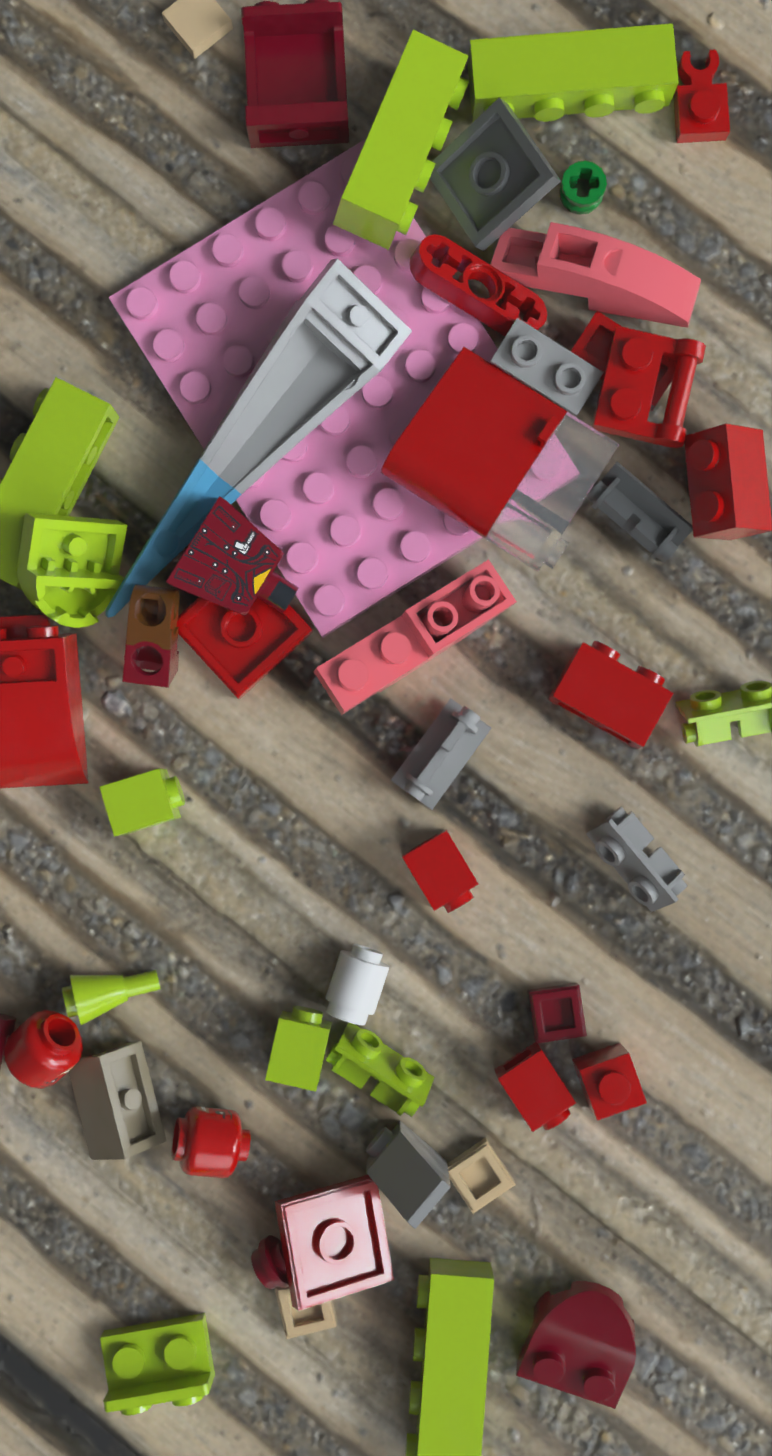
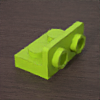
[100,1313,215,1416]

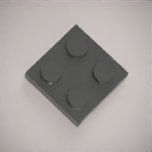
[430,97,561,251]

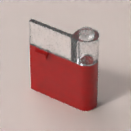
[380,347,620,572]

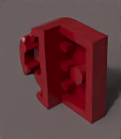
[516,1281,636,1409]

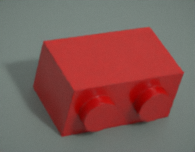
[684,424,772,540]
[547,641,674,749]

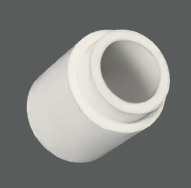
[325,944,389,1025]

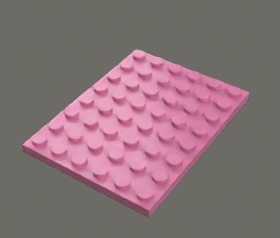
[109,140,579,638]

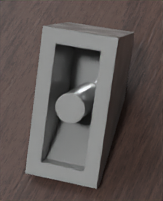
[366,1121,451,1229]

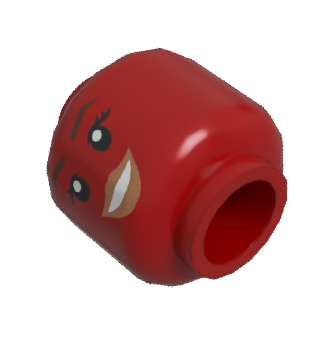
[4,1010,83,1089]
[171,1106,251,1178]

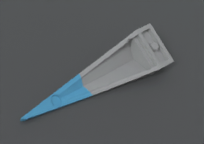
[105,259,412,618]

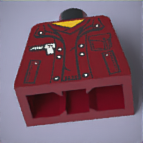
[166,496,299,615]

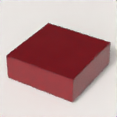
[527,983,587,1044]

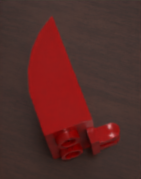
[0,613,89,788]

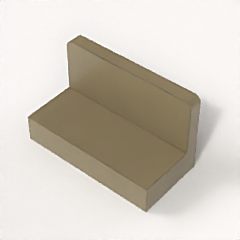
[69,1041,167,1160]

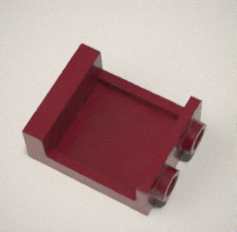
[241,0,350,148]

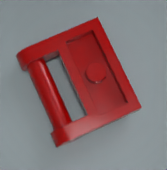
[591,325,706,448]

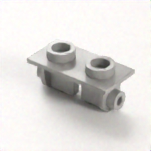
[490,318,604,416]
[391,698,491,810]
[587,806,687,912]

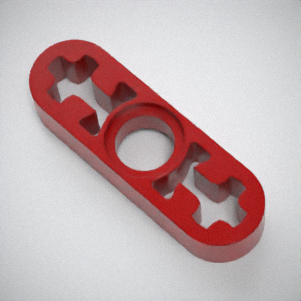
[409,234,547,337]

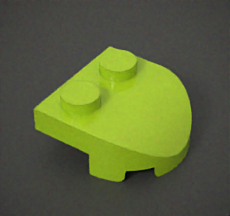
[17,513,127,628]

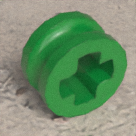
[559,161,607,215]

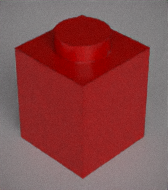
[402,829,479,913]
[494,1042,576,1132]
[572,1042,647,1121]

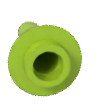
[62,970,161,1026]

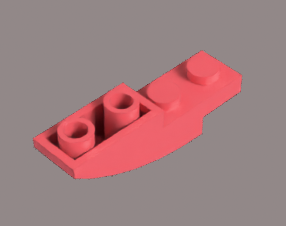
[490,222,701,328]
[314,559,517,715]

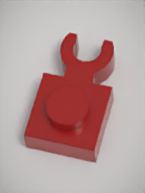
[673,49,730,143]

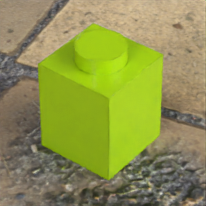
[99,768,185,837]
[265,1006,332,1092]

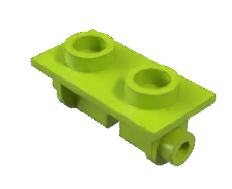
[675,681,772,747]
[325,1023,435,1117]

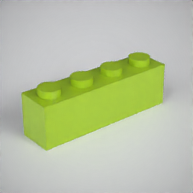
[468,23,679,122]
[333,29,470,250]
[0,377,120,591]
[405,1258,494,1456]

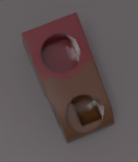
[122,584,180,688]

